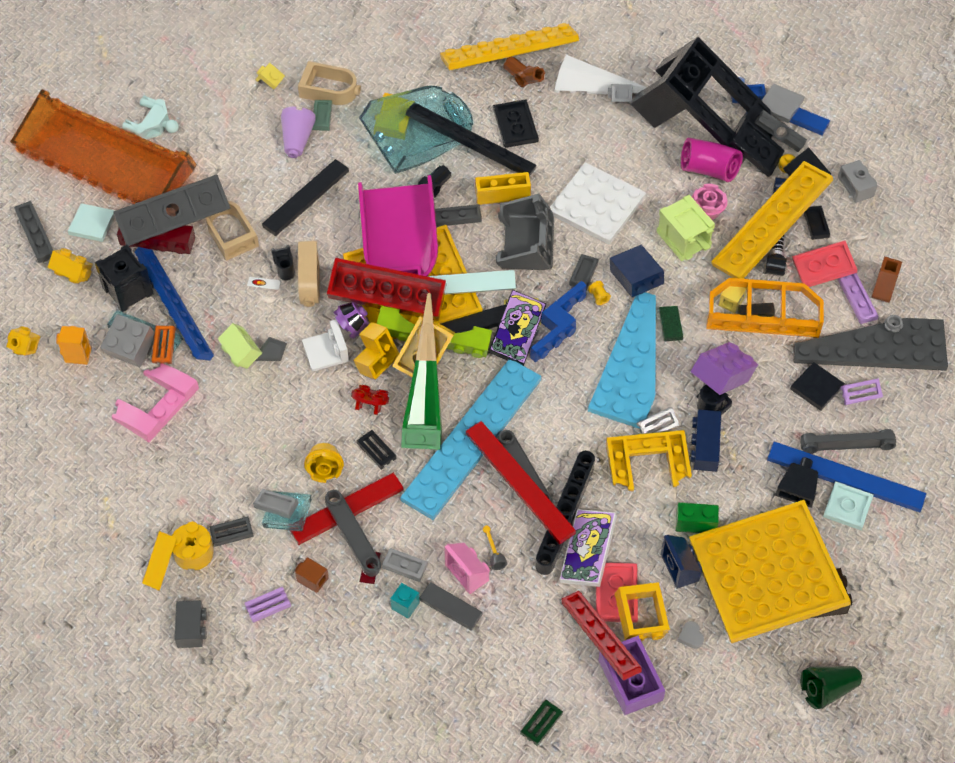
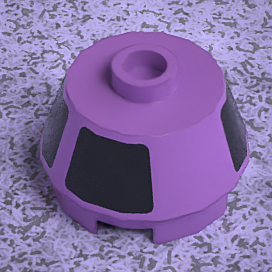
[333,301,370,339]

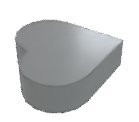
[678,621,704,649]

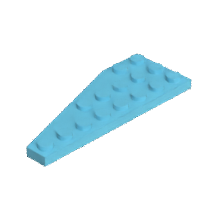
[588,292,656,429]

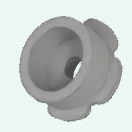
[885,315,903,333]

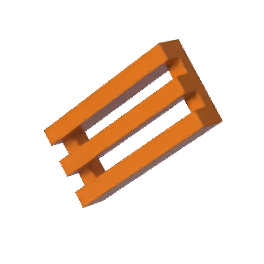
[151,326,176,364]

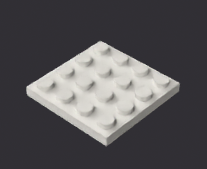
[550,162,646,245]

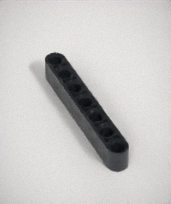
[535,450,595,575]

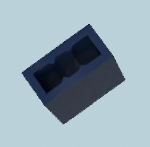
[609,244,664,297]

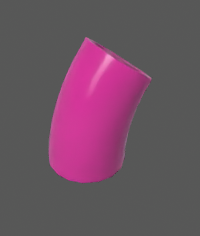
[681,137,743,182]

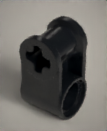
[271,245,295,281]

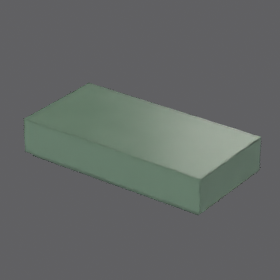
[312,100,332,131]

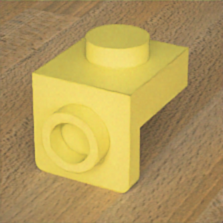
[255,62,285,89]

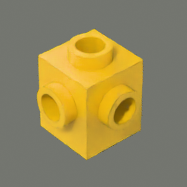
[6,326,40,356]

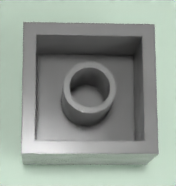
[100,314,155,368]

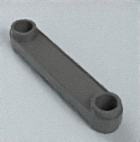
[800,429,896,454]
[498,430,552,502]
[325,489,381,577]

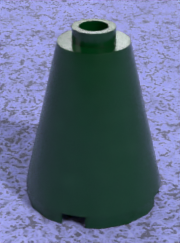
[800,666,862,710]

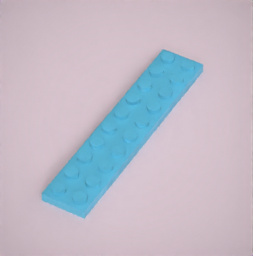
[400,360,542,520]

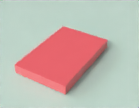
[792,240,857,287]
[596,563,638,623]

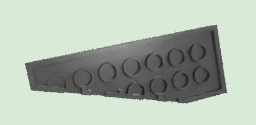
[793,318,948,371]

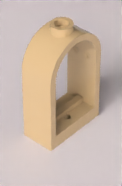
[298,61,361,105]
[206,201,259,261]
[298,241,320,307]

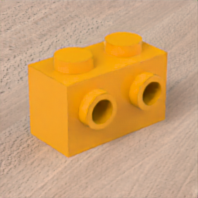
[56,326,91,365]

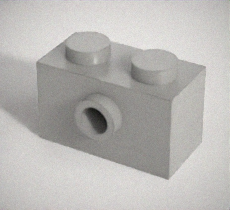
[838,160,877,203]

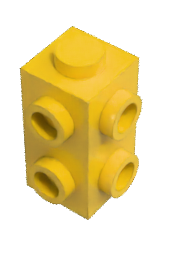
[48,248,93,284]

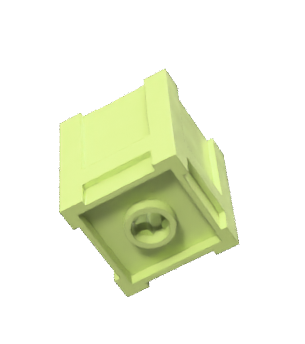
[656,194,715,262]

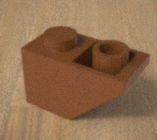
[871,256,902,303]

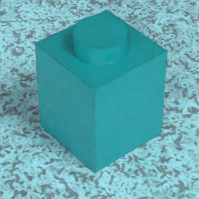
[390,583,420,619]

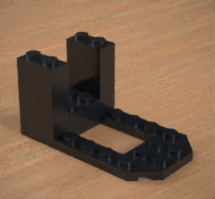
[630,37,773,158]

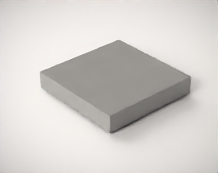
[762,84,805,123]

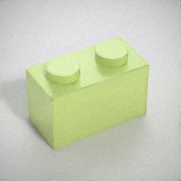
[218,323,262,369]

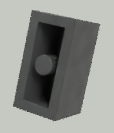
[175,600,207,648]

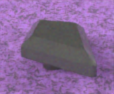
[255,337,287,361]

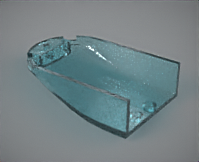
[359,86,473,174]

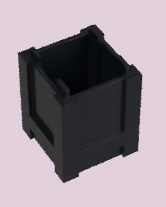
[95,244,153,313]

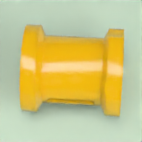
[588,281,611,305]

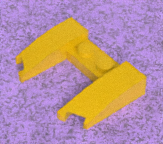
[605,430,692,491]

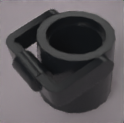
[696,385,732,415]

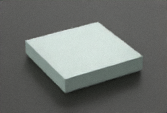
[68,203,115,242]
[823,481,873,531]

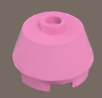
[692,184,727,220]

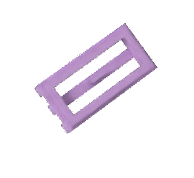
[840,378,883,405]
[245,587,291,623]

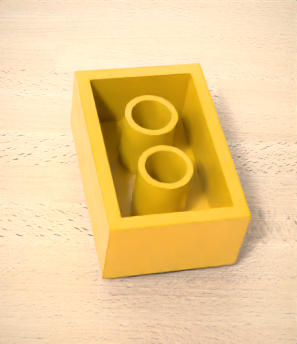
[392,314,455,377]

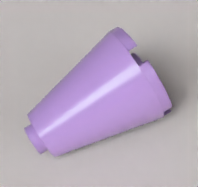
[281,106,316,158]

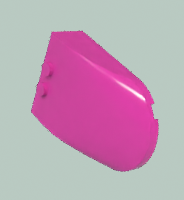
[358,175,438,276]

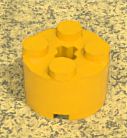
[171,521,214,570]

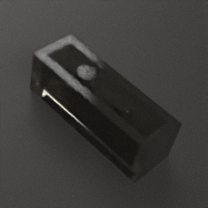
[737,303,775,317]

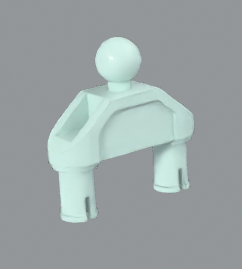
[122,95,179,140]

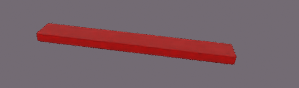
[466,421,576,544]

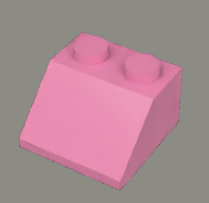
[444,543,490,594]

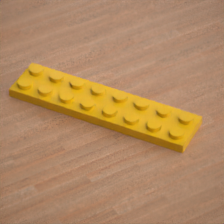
[440,23,579,70]
[711,161,833,279]

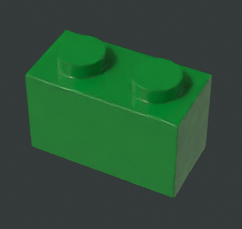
[676,503,719,533]

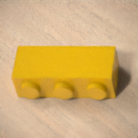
[475,172,531,205]

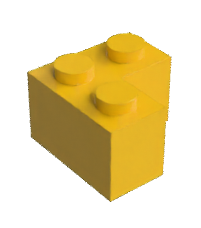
[353,322,399,380]

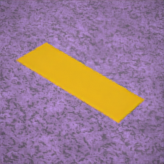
[142,531,177,591]

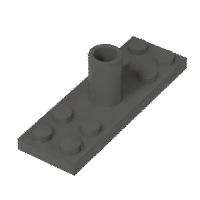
[113,174,230,246]

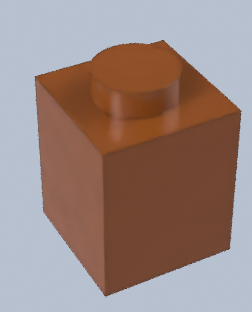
[295,557,329,593]

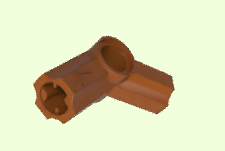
[504,56,545,87]

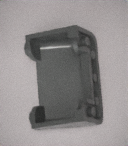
[496,194,554,270]

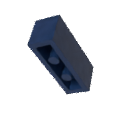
[690,410,721,472]

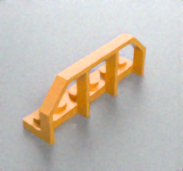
[706,278,824,338]

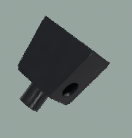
[775,457,818,508]

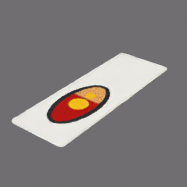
[247,277,281,290]

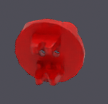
[351,385,389,415]

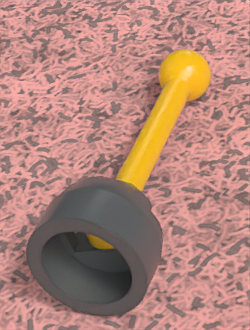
[483,525,507,570]

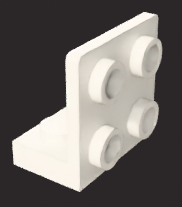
[302,319,349,371]

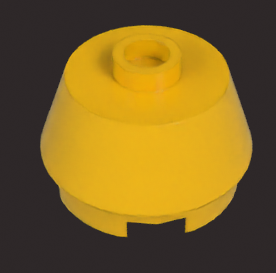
[304,443,344,483]

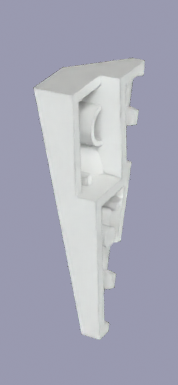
[554,55,646,94]

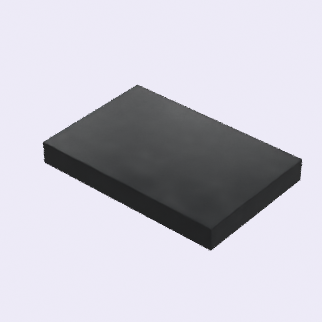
[493,99,539,148]
[729,117,785,177]

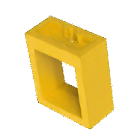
[615,582,670,642]

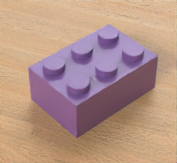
[691,342,759,395]
[598,636,665,716]

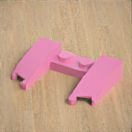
[112,363,199,442]

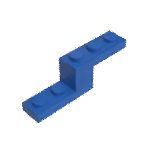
[530,281,587,363]

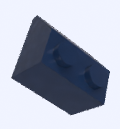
[660,535,702,589]

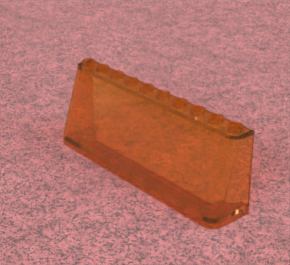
[10,89,197,204]

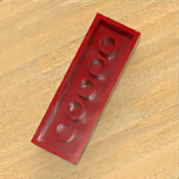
[327,258,447,321]

